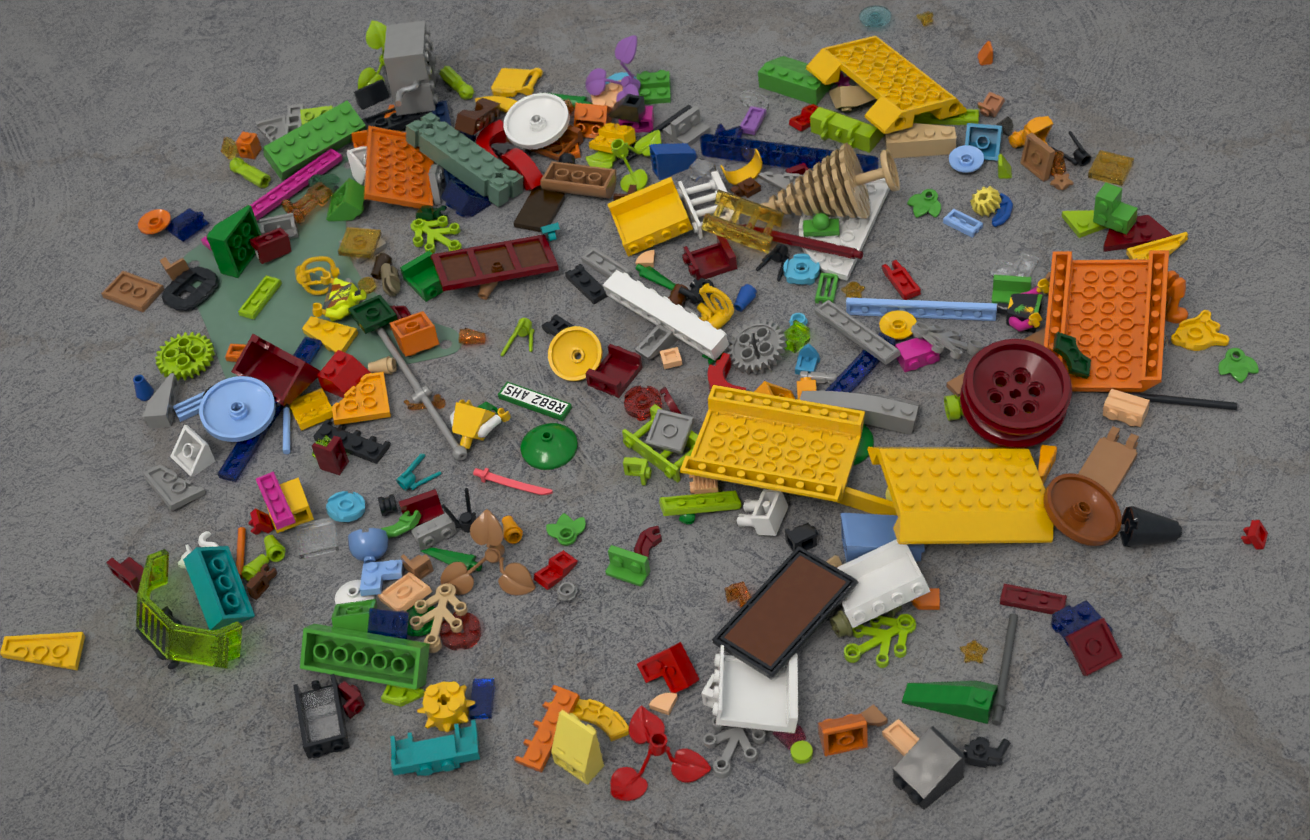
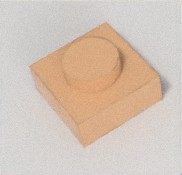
[660,347,682,369]

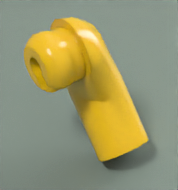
[697,303,713,321]

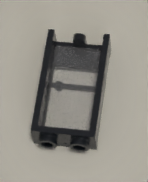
[293,674,350,759]

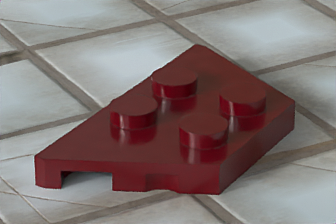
[1103,215,1173,252]

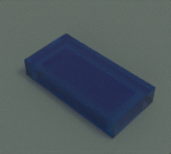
[469,678,495,719]

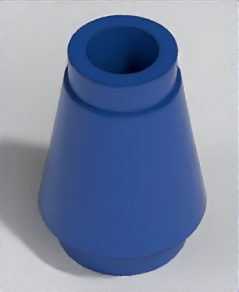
[733,284,757,312]
[133,375,154,401]

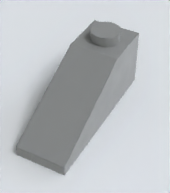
[143,373,179,428]

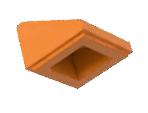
[978,41,993,65]

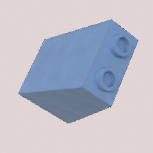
[840,513,925,563]

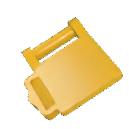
[491,68,543,97]

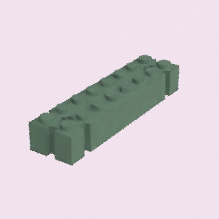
[406,112,524,207]

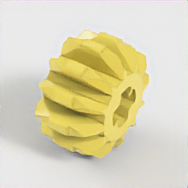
[970,186,1002,217]

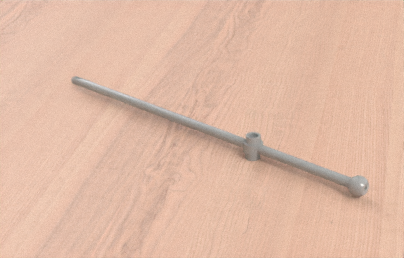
[345,278,468,460]

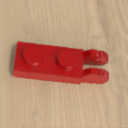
[882,260,921,300]

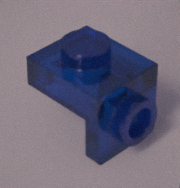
[715,123,743,147]

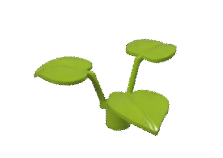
[358,20,387,90]
[586,129,662,192]

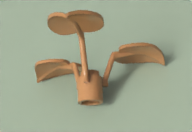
[440,509,536,595]

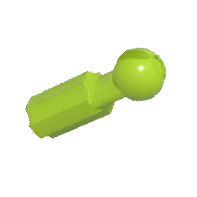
[439,66,474,100]
[229,157,271,189]

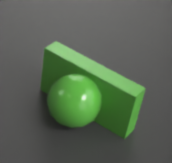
[803,213,840,237]

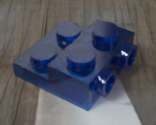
[1051,600,1113,648]

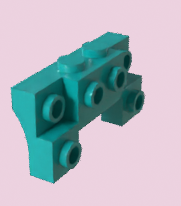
[390,720,480,776]

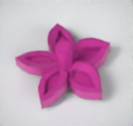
[835,71,851,87]

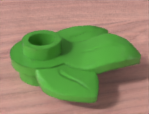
[907,189,941,218]
[1218,348,1259,383]
[546,513,586,546]

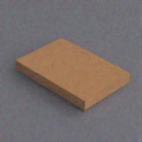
[101,271,165,312]

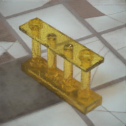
[702,189,785,254]

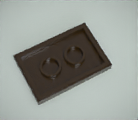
[514,188,565,232]

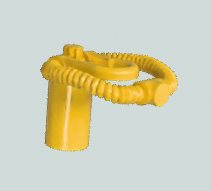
[295,256,340,295]
[699,283,734,330]

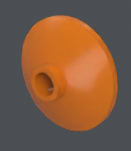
[138,209,171,234]

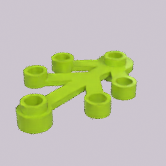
[410,216,462,253]
[844,614,916,668]

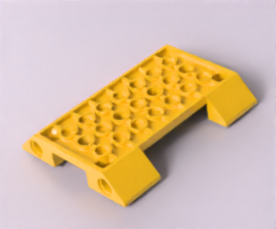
[806,35,967,134]

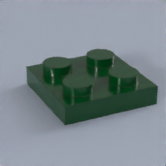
[348,295,398,334]

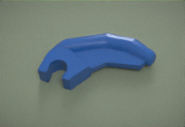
[992,193,1013,227]

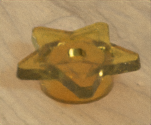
[841,282,865,299]
[960,640,988,664]

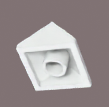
[170,425,215,477]

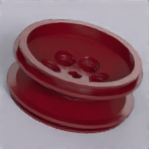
[960,339,1072,448]

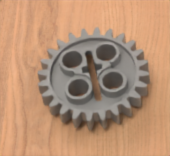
[727,319,787,374]

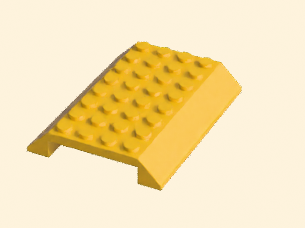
[680,385,865,502]
[867,447,1053,544]

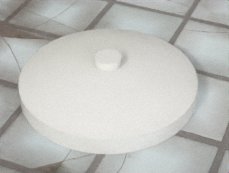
[504,93,570,149]

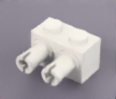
[737,489,788,536]

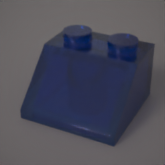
[441,180,492,217]

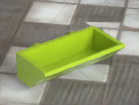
[810,107,884,153]

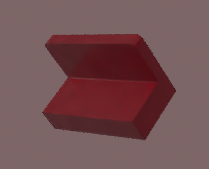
[250,228,291,264]
[312,436,349,476]
[399,489,444,528]
[106,557,154,593]

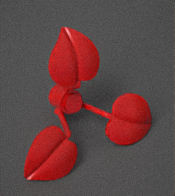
[610,705,711,801]

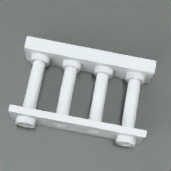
[677,171,739,239]

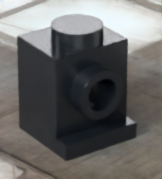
[785,523,818,552]

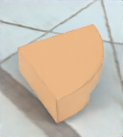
[636,250,655,267]
[649,693,678,715]

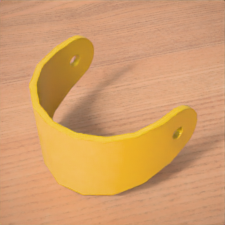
[720,148,762,185]

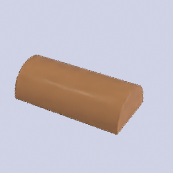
[540,161,617,199]

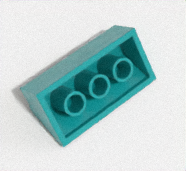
[183,546,255,630]

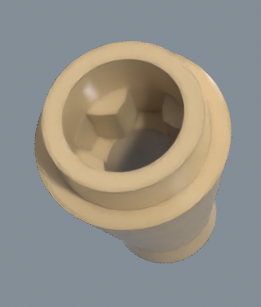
[368,356,397,374]

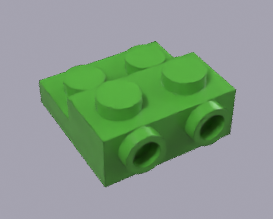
[637,70,671,105]

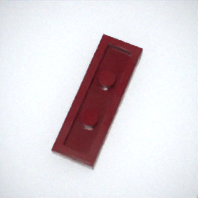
[1000,583,1067,617]

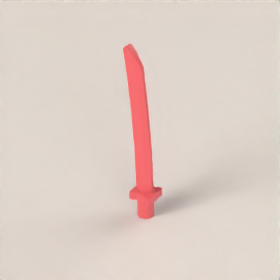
[473,468,553,495]

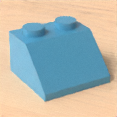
[965,123,1003,161]

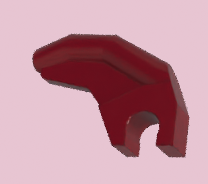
[634,526,662,561]

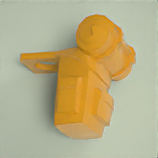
[1008,116,1053,148]

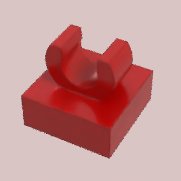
[248,508,273,535]
[1241,520,1268,550]

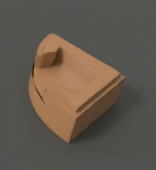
[861,704,888,727]

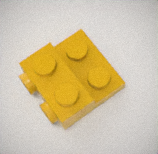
[589,123,636,154]

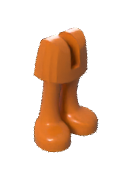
[1165,270,1188,323]

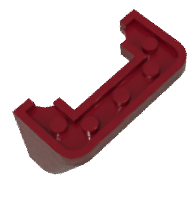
[231,334,320,406]

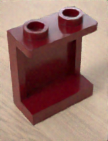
[682,234,737,280]
[585,344,643,398]

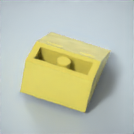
[551,710,604,785]

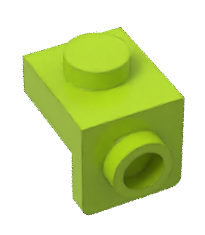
[623,457,652,486]

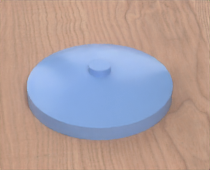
[199,376,276,442]

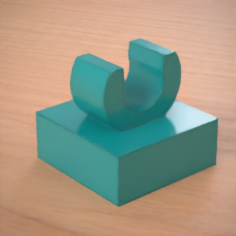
[540,222,560,241]

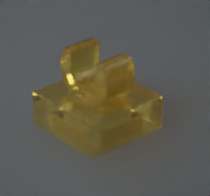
[221,137,239,159]

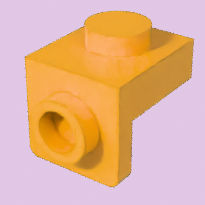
[796,377,816,400]

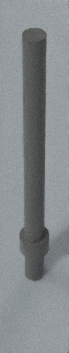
[992,613,1018,725]

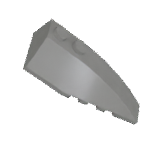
[800,391,919,435]

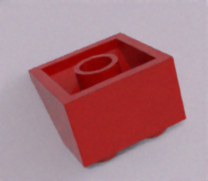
[317,350,371,398]

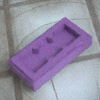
[739,106,767,135]

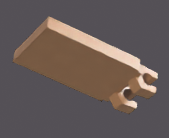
[1078,426,1139,497]

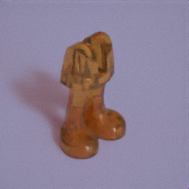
[281,182,333,224]

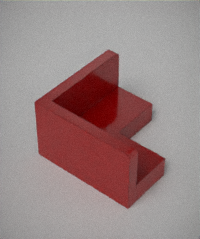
[637,642,699,693]

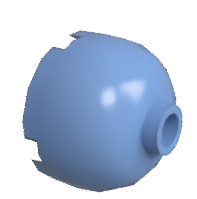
[348,528,388,563]

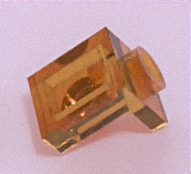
[724,581,751,608]

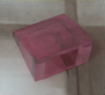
[773,724,806,751]

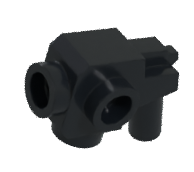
[678,278,714,304]
[963,737,1011,768]

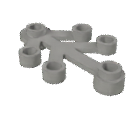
[911,322,983,359]
[703,716,766,778]

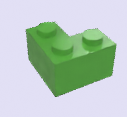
[1093,183,1138,234]

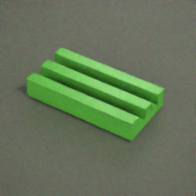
[815,273,839,304]

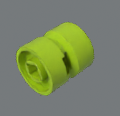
[944,395,964,421]

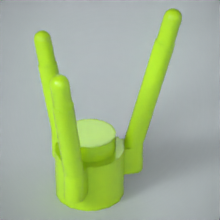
[501,318,535,357]

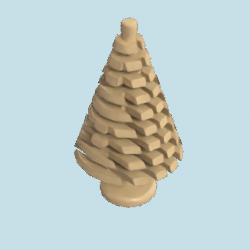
[759,143,900,219]

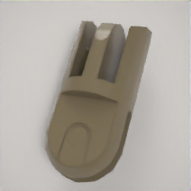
[381,263,400,297]

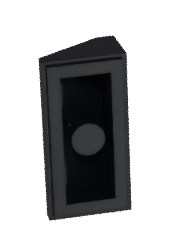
[354,79,390,110]

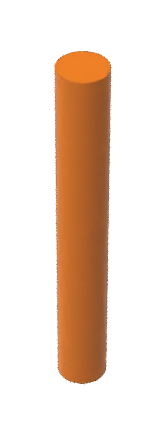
[236,527,246,579]

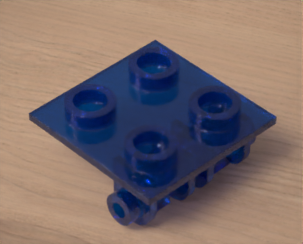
[165,208,210,242]
[367,608,409,639]

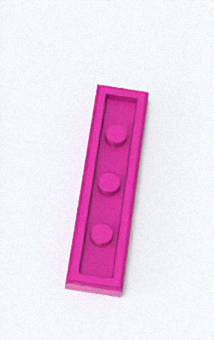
[256,472,296,530]

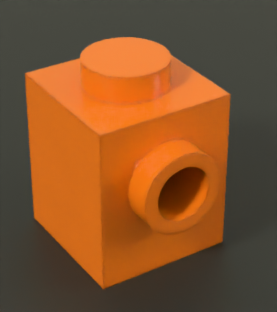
[235,132,262,159]

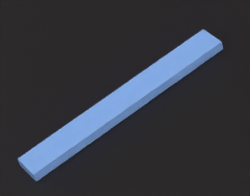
[846,298,997,321]

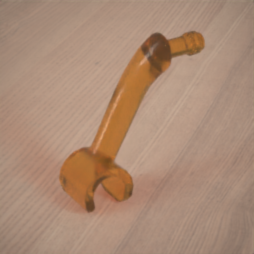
[404,394,446,410]

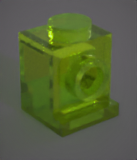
[784,320,810,353]

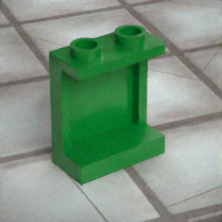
[400,250,443,302]

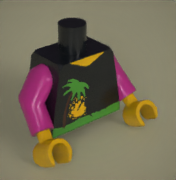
[997,278,1050,333]

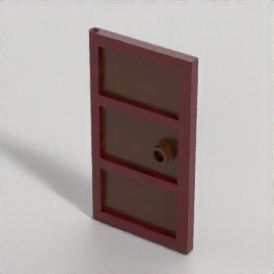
[431,234,559,292]

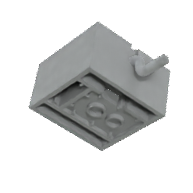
[384,21,440,115]

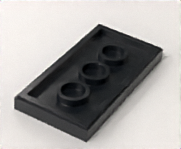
[362,107,430,131]

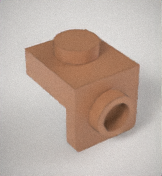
[977,92,1005,118]

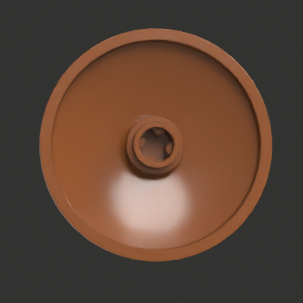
[1043,473,1122,546]

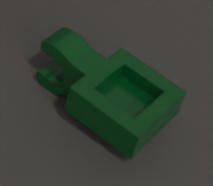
[416,205,448,220]

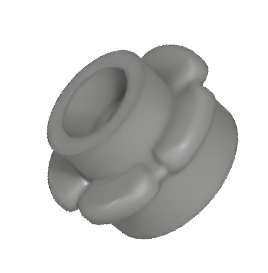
[557,582,577,601]

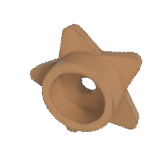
[1050,173,1073,190]

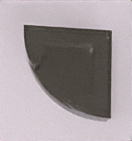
[996,116,1013,137]

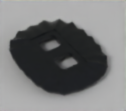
[162,266,220,311]

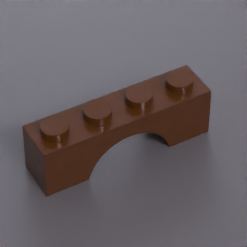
[455,98,501,135]

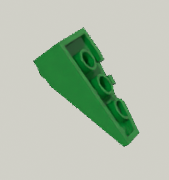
[902,680,998,724]

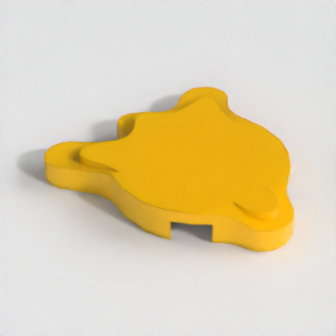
[1171,310,1230,351]

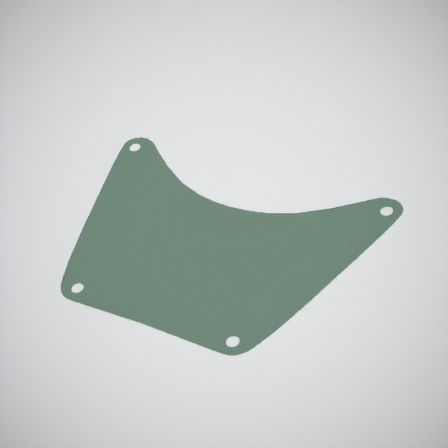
[183,156,462,381]

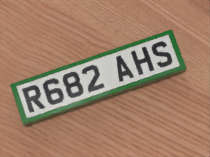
[498,381,572,421]

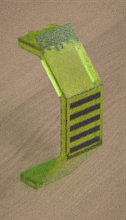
[136,549,242,669]

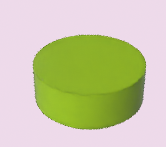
[791,741,813,764]

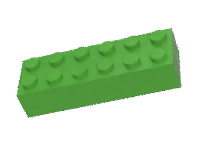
[263,100,366,181]
[300,624,430,690]

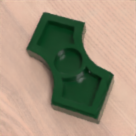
[1053,332,1091,379]

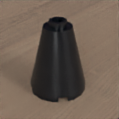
[1120,506,1182,547]

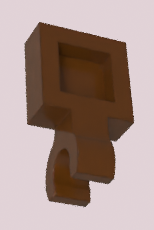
[730,177,761,201]
[245,563,277,600]

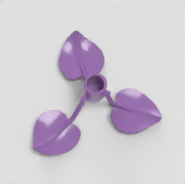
[585,35,640,102]

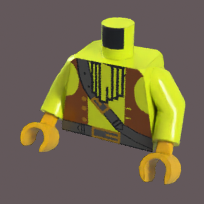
[312,271,366,322]

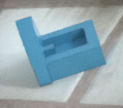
[795,344,820,375]

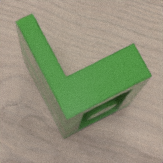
[992,275,1032,304]

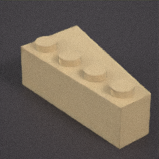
[884,123,956,158]

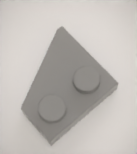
[428,164,444,205]

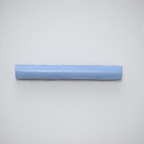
[283,407,291,454]

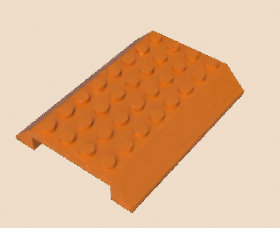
[1044,250,1169,392]

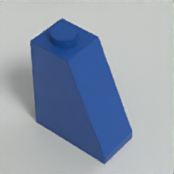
[649,143,697,180]

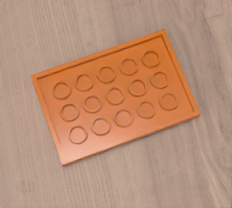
[364,126,434,209]

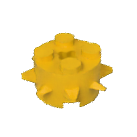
[417,681,475,732]

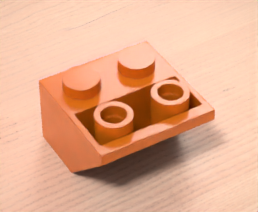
[573,103,613,138]

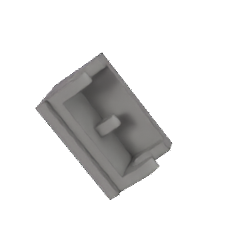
[259,213,298,239]

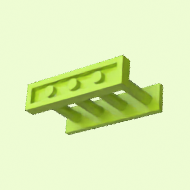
[622,404,698,483]

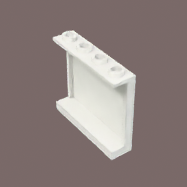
[837,539,930,628]
[712,645,798,733]

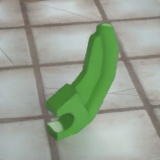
[381,510,421,538]

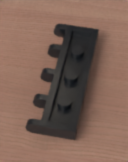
[313,419,391,464]

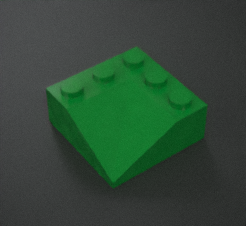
[206,205,261,278]

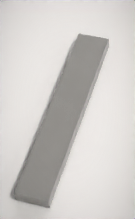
[814,300,900,365]

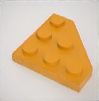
[332,372,391,425]

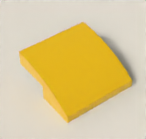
[288,388,333,431]

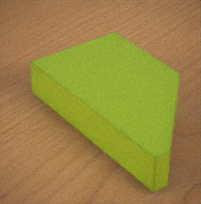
[381,684,425,707]

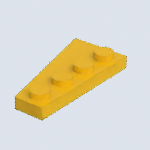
[0,632,85,670]

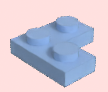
[360,560,404,596]

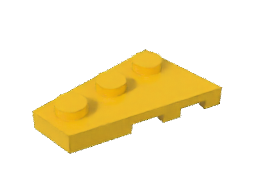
[302,316,358,353]

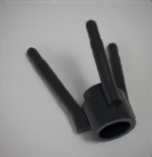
[1051,131,1091,166]
[756,243,789,281]
[441,488,476,533]

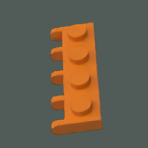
[514,685,580,773]

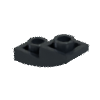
[491,143,530,155]

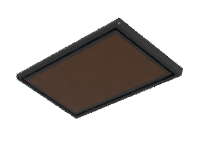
[712,546,859,680]

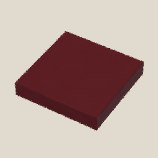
[1065,618,1123,676]

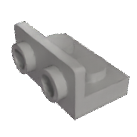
[411,513,457,550]

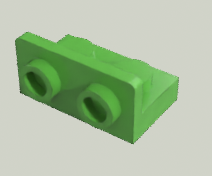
[605,545,650,586]

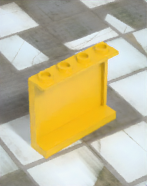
[607,177,693,257]

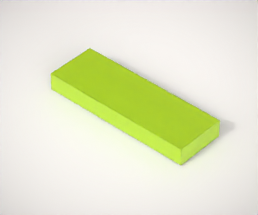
[238,275,282,320]

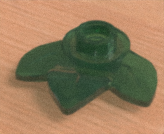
[309,174,340,201]

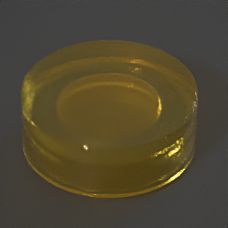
[358,277,376,294]

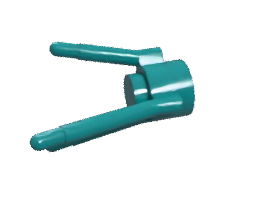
[396,453,441,491]

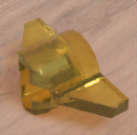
[916,11,933,26]

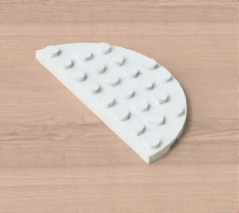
[799,178,890,281]

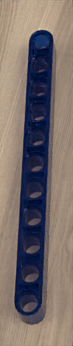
[700,134,879,173]

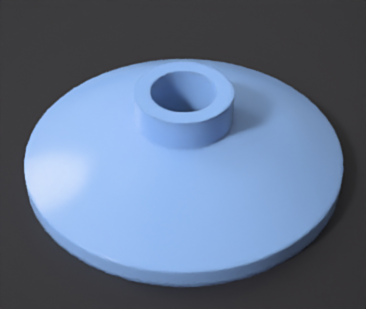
[949,145,984,173]

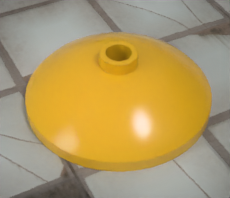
[548,326,602,382]

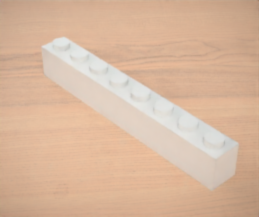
[603,270,729,360]

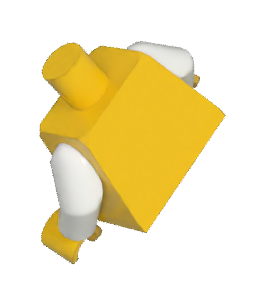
[450,399,511,449]

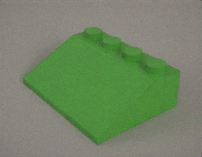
[758,56,835,106]

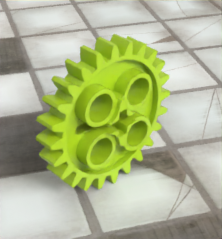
[155,332,215,381]

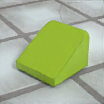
[998,154,1012,179]

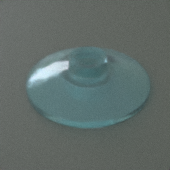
[859,5,891,27]

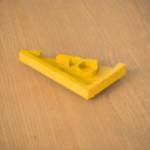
[1126,232,1188,260]

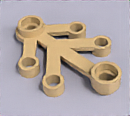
[410,583,468,653]

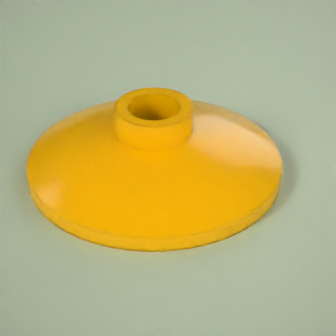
[879,310,917,339]

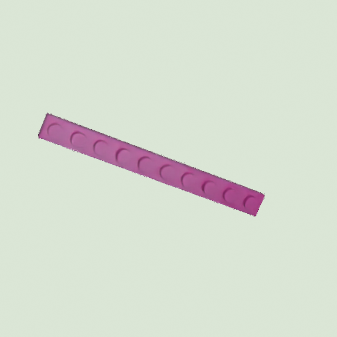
[201,148,343,251]

